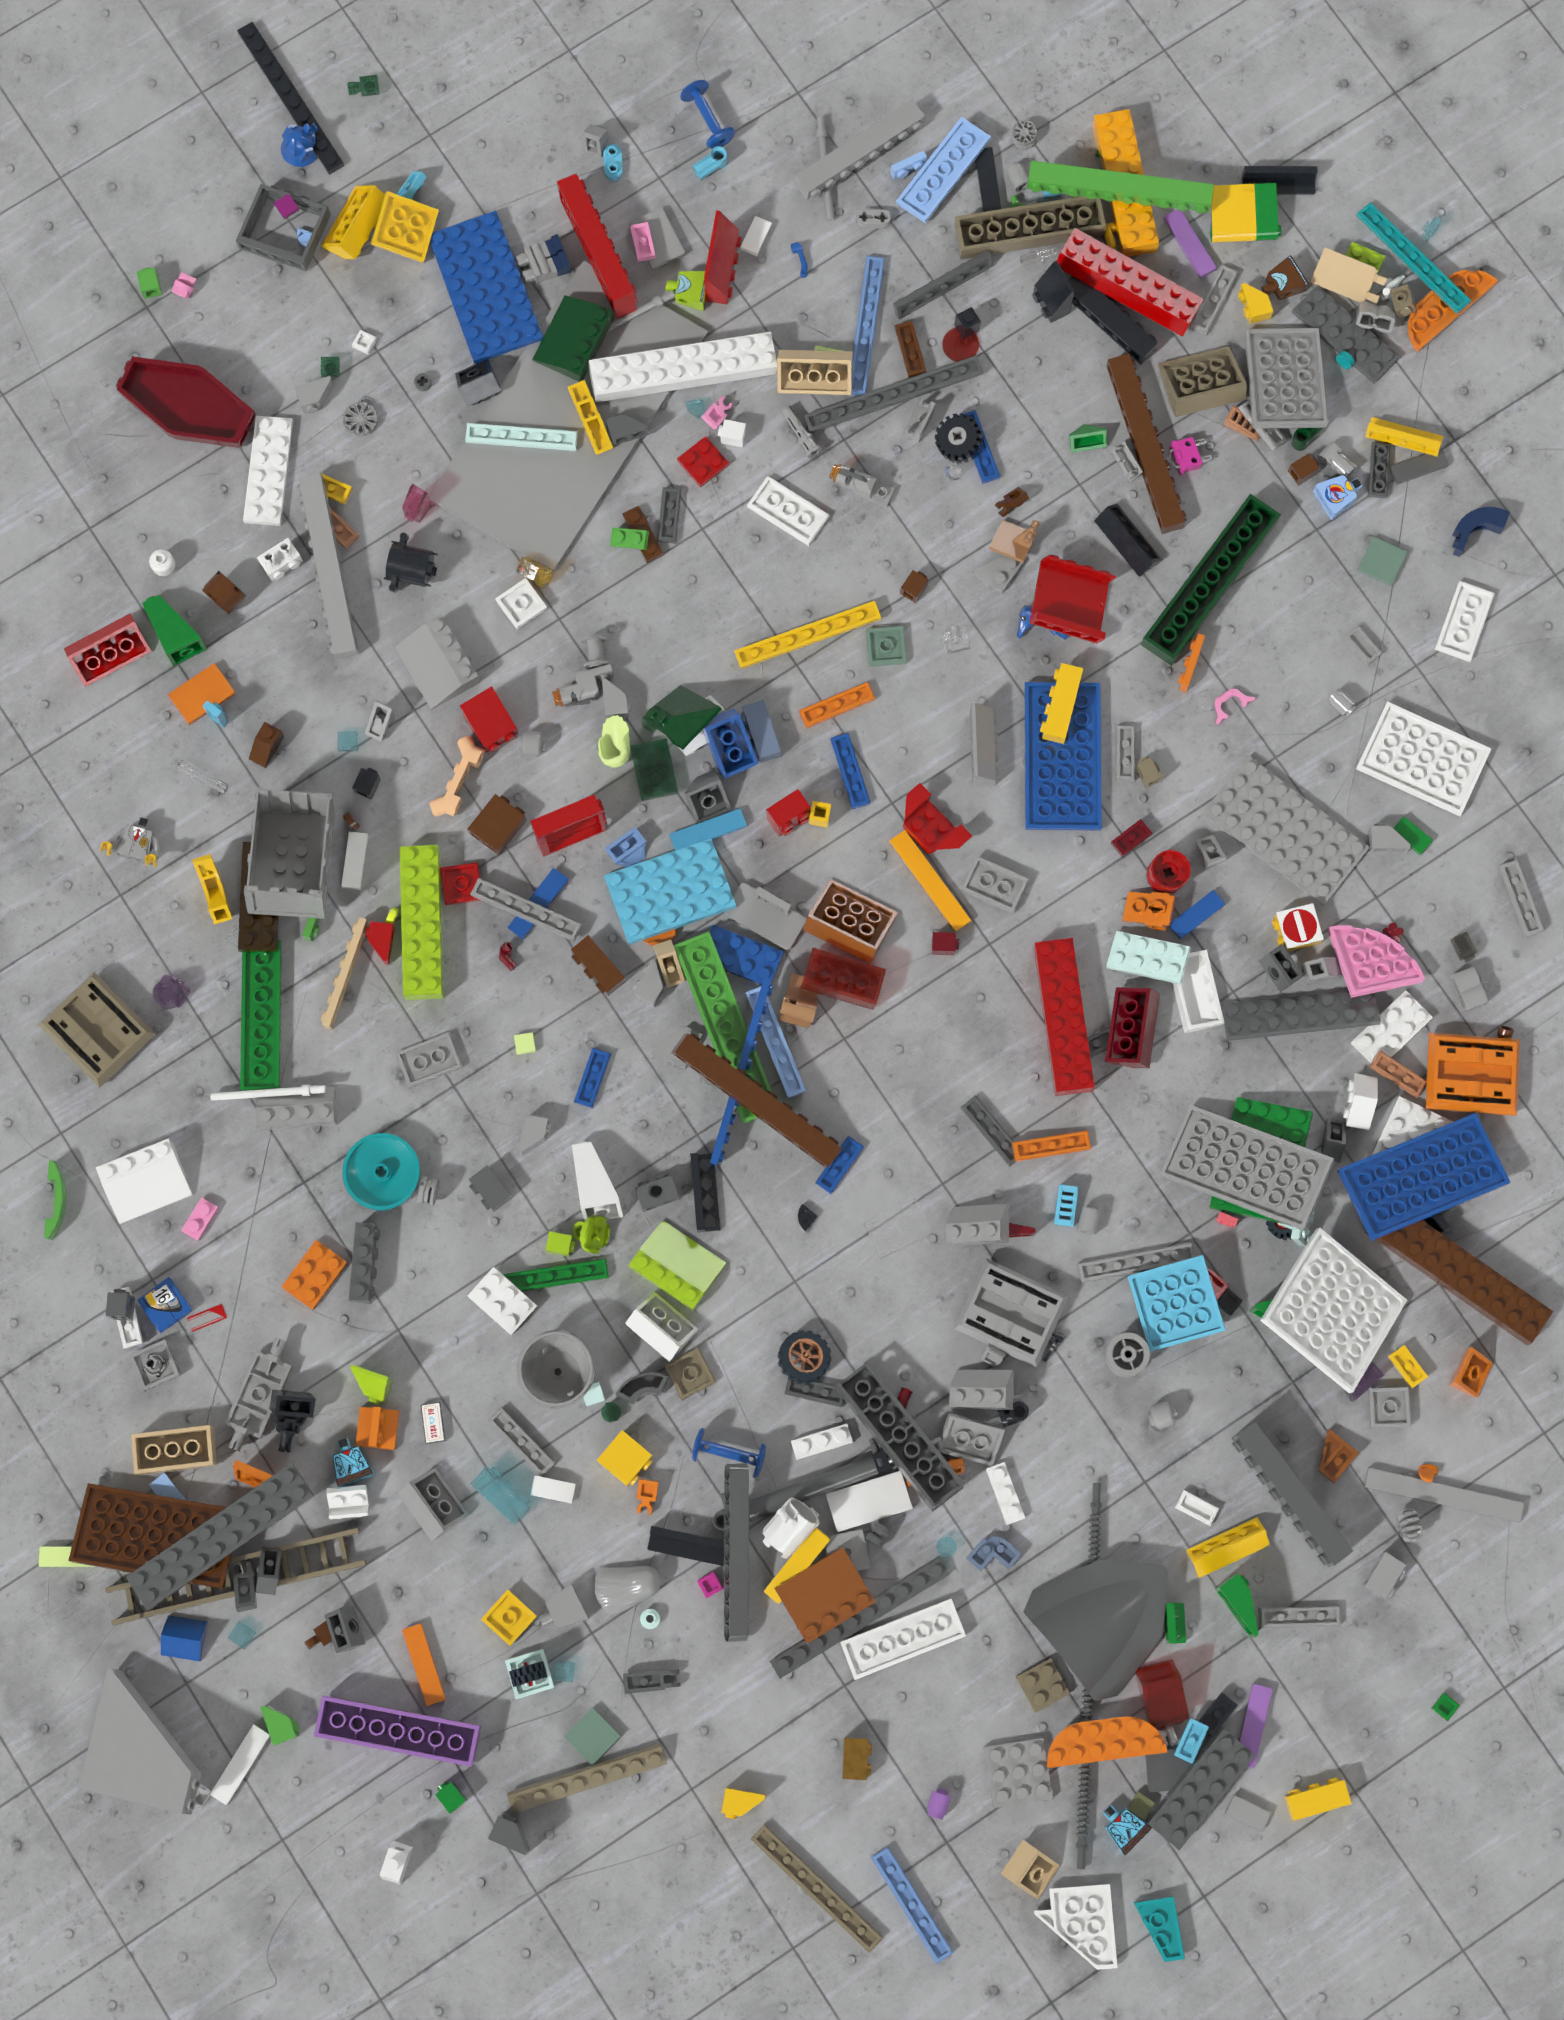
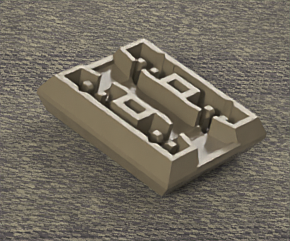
[38,972,156,1088]

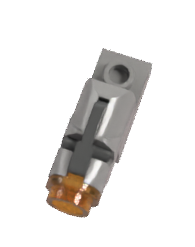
[829,464,894,507]
[552,664,613,707]

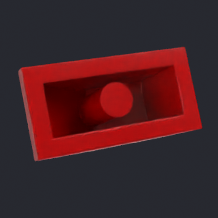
[365,921,395,965]

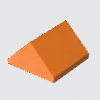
[1449,1347,1493,1398]

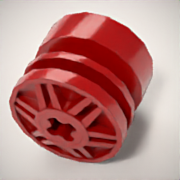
[1146,850,1191,894]

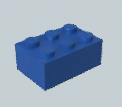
[702,708,759,779]

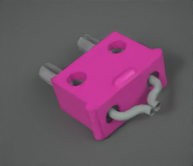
[1166,437,1212,476]

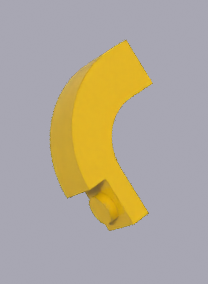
[192,853,233,925]

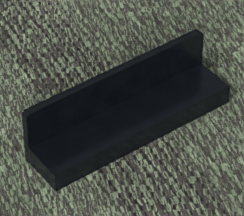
[1242,166,1318,195]
[1094,503,1162,577]
[647,1526,724,1566]

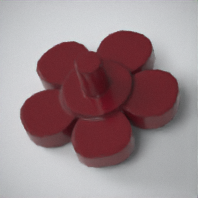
[1383,923,1404,943]

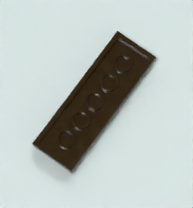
[238,842,279,952]

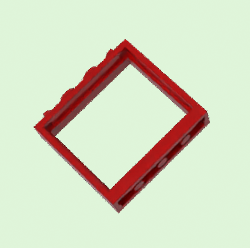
[530,794,608,857]

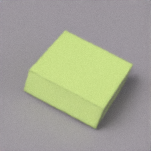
[514,1032,536,1055]

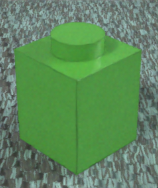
[137,267,162,299]

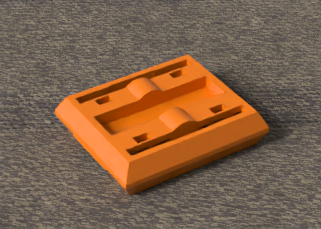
[1426,1032,1520,1116]

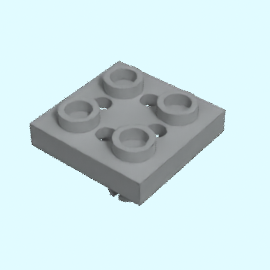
[129,1339,181,1392]

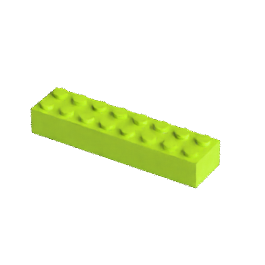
[400,845,444,1000]

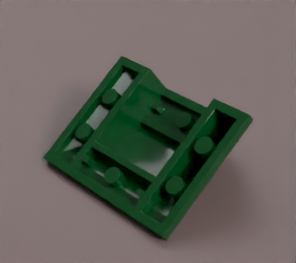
[642,685,722,750]

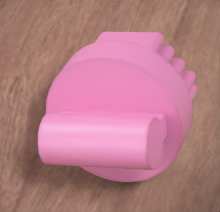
[172,272,196,299]

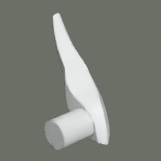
[1381,275,1405,301]

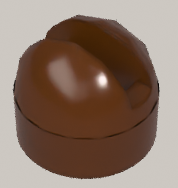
[1497,1026,1514,1039]

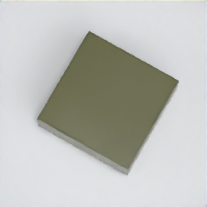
[1127,1791,1155,1820]

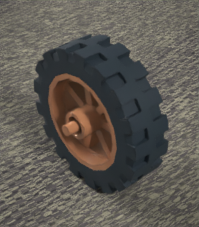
[778,1330,831,1384]

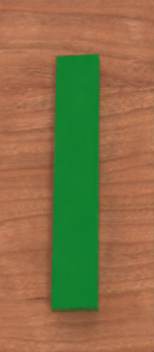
[503,1258,609,1292]

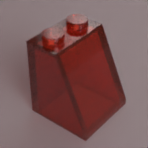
[1135,1659,1190,1728]

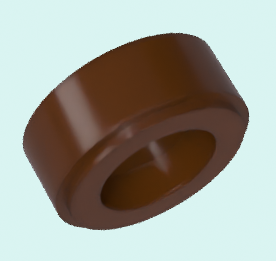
[343,812,360,830]

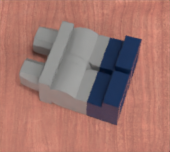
[516,234,571,284]

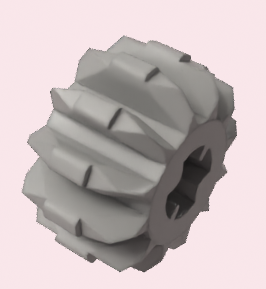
[1396,1508,1423,1542]

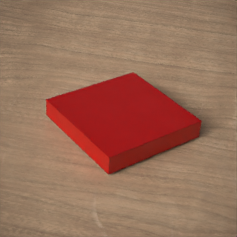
[440,862,481,906]

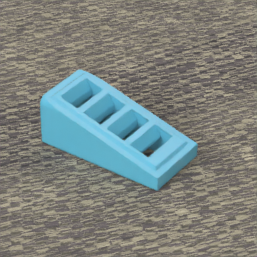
[1054,1185,1078,1227]

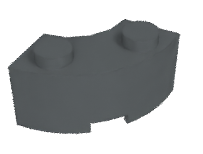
[615,1373,669,1405]

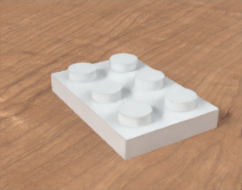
[468,1267,537,1335]

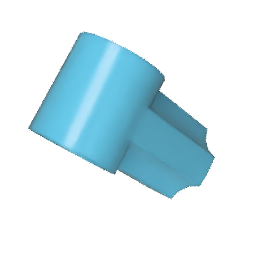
[692,146,728,180]

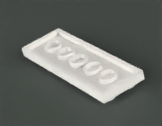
[243,416,294,526]
[840,1599,966,1680]

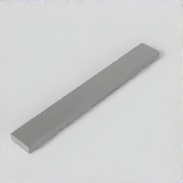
[1364,1468,1524,1523]

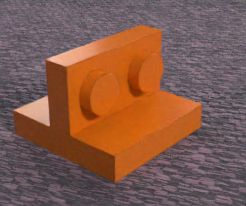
[355,1407,400,1450]

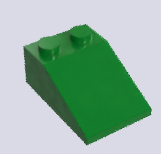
[1214,1573,1259,1638]

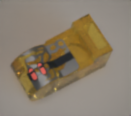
[516,556,555,588]

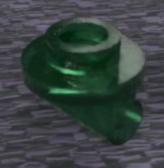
[601,1402,621,1423]

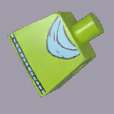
[666,271,705,311]

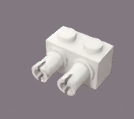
[257,538,303,581]

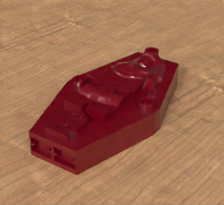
[116,356,256,448]

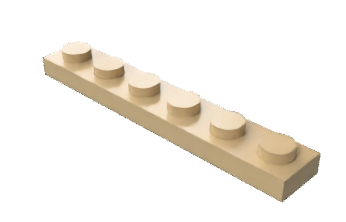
[321,917,369,1030]

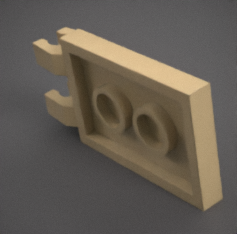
[1310,247,1388,303]

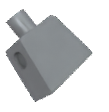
[538,1584,589,1629]

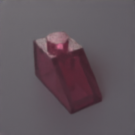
[402,483,432,524]

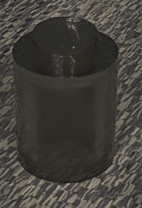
[1450,932,1478,963]

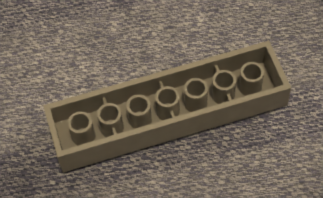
[954,196,1106,260]

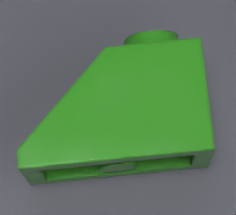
[260,1705,300,1745]

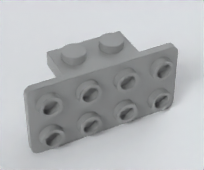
[724,883,806,950]

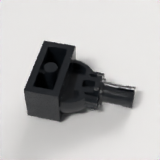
[269,1390,316,1453]

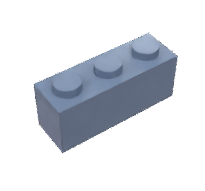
[740,700,781,763]

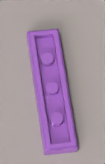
[1163,209,1217,279]
[1239,1684,1273,1768]

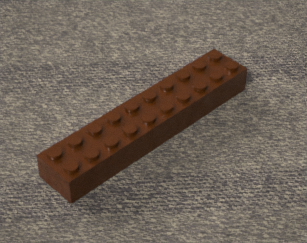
[1364,1220,1554,1345]

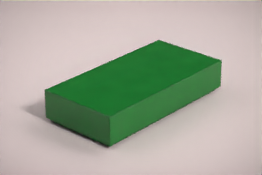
[1393,816,1433,855]

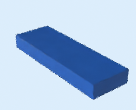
[1169,890,1225,940]
[574,1048,611,1109]
[815,1136,864,1194]

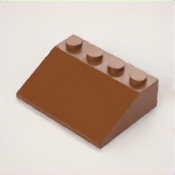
[803,879,898,964]
[774,1547,875,1644]

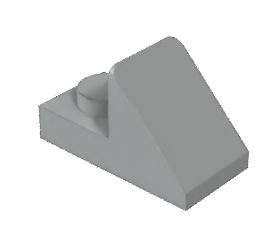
[364,700,395,741]
[1196,835,1226,869]

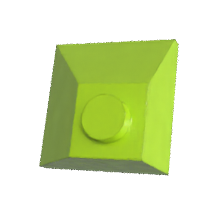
[350,1364,393,1405]

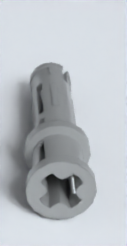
[781,406,822,458]

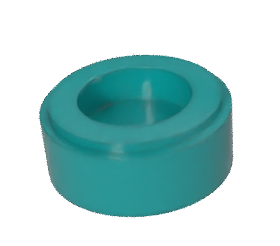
[1336,351,1354,370]

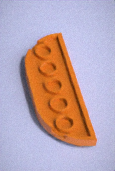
[1407,270,1498,353]
[1047,1716,1168,1768]

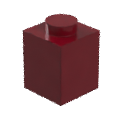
[932,932,959,956]

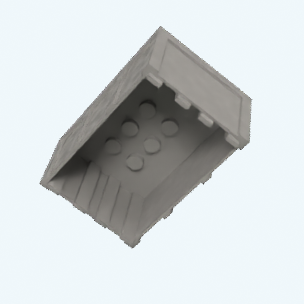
[244,787,335,919]

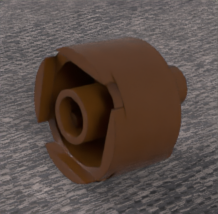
[202,570,247,614]

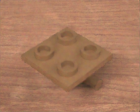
[989,519,1040,563]

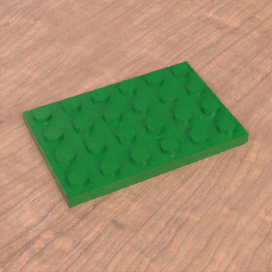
[1209,1097,1313,1224]

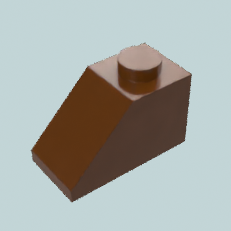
[249,722,284,768]

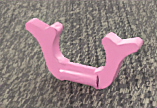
[1214,688,1255,725]

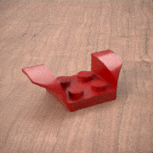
[903,783,973,854]

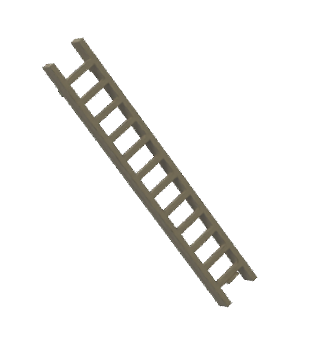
[105,1528,367,1625]

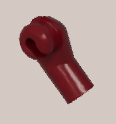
[499,942,517,971]

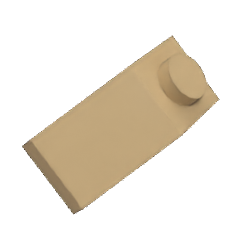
[653,939,685,988]

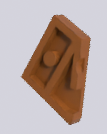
[1318,1429,1359,1484]

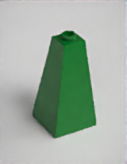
[142,595,207,666]

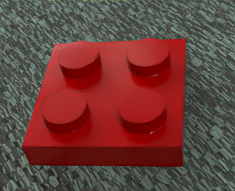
[677,436,729,488]

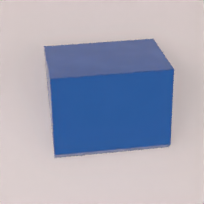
[161,1615,208,1661]

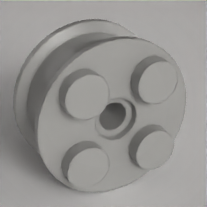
[1105,1333,1150,1377]

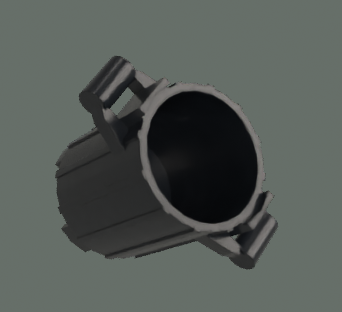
[384,532,438,593]

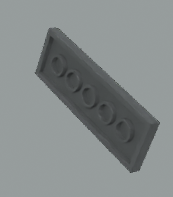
[1292,285,1400,384]

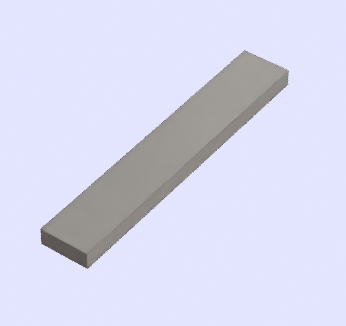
[470,878,582,942]
[1077,1242,1195,1283]

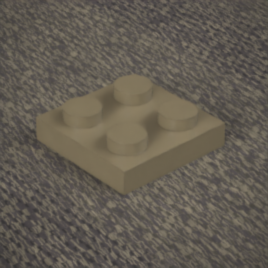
[1016,1658,1070,1713]

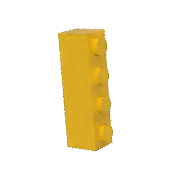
[1040,663,1083,744]

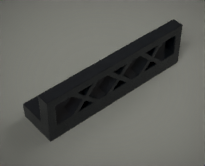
[690,1153,721,1233]

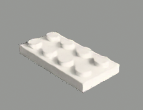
[1351,990,1433,1063]

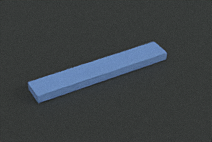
[871,1847,953,1964]

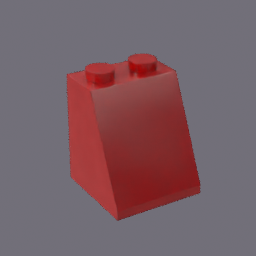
[459,686,519,753]

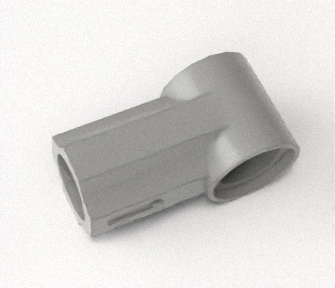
[1318,442,1357,478]

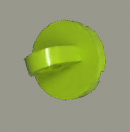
[572,1215,610,1254]

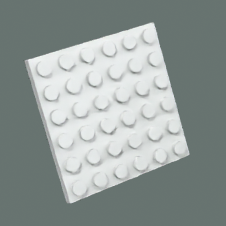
[1260,1228,1407,1393]

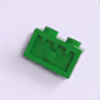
[1165,1603,1186,1644]

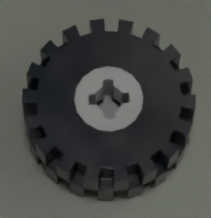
[935,413,984,464]

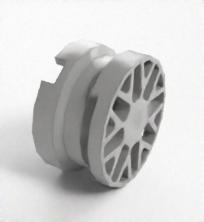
[1012,120,1037,150]
[417,1176,439,1206]

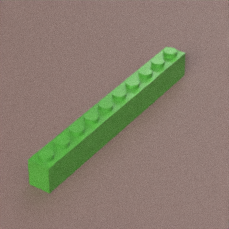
[1027,161,1214,213]

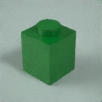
[435,1781,467,1814]

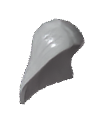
[595,1566,661,1615]

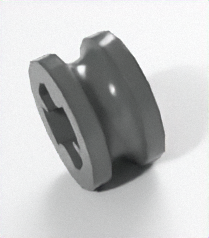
[414,373,432,392]

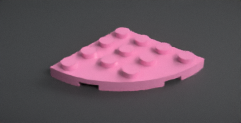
[1327,925,1425,998]

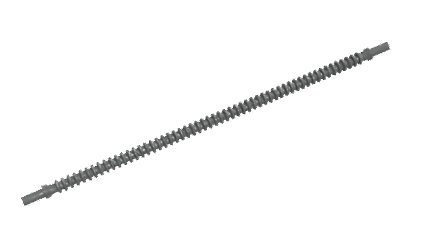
[1076,1483,1102,1869]

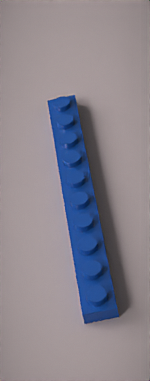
[710,977,774,1166]

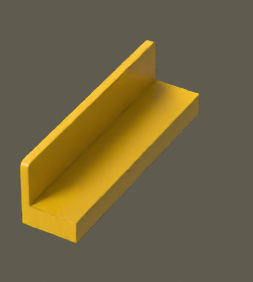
[1365,417,1443,457]
[1186,1517,1270,1578]

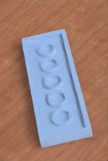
[896,117,991,224]

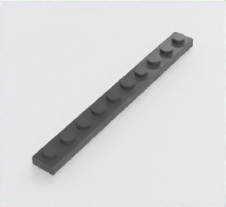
[804,355,983,433]
[770,1557,950,1679]

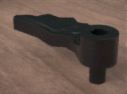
[1043,1332,1065,1362]

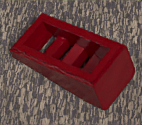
[1009,1223,1036,1238]

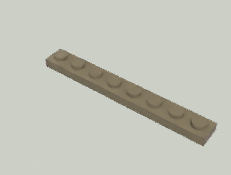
[507,1743,667,1814]

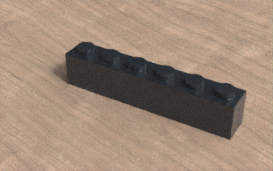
[1068,276,1158,365]

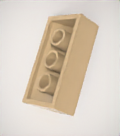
[777,350,853,395]

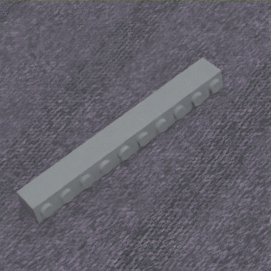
[297,473,359,659]

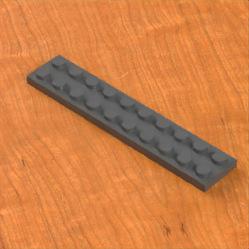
[126,1463,314,1611]

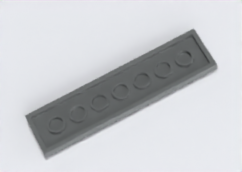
[1221,991,1381,1041]

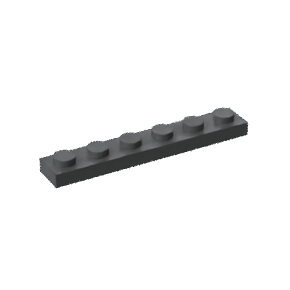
[893,250,993,319]

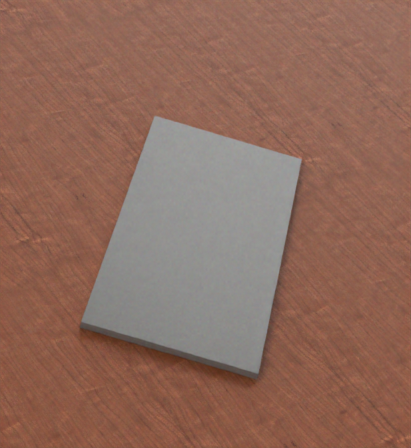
[427,260,709,573]

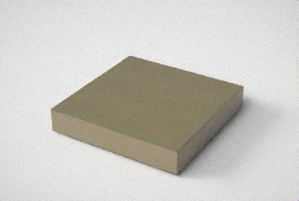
[664,1348,717,1401]

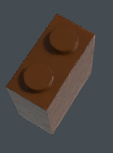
[467,794,527,856]

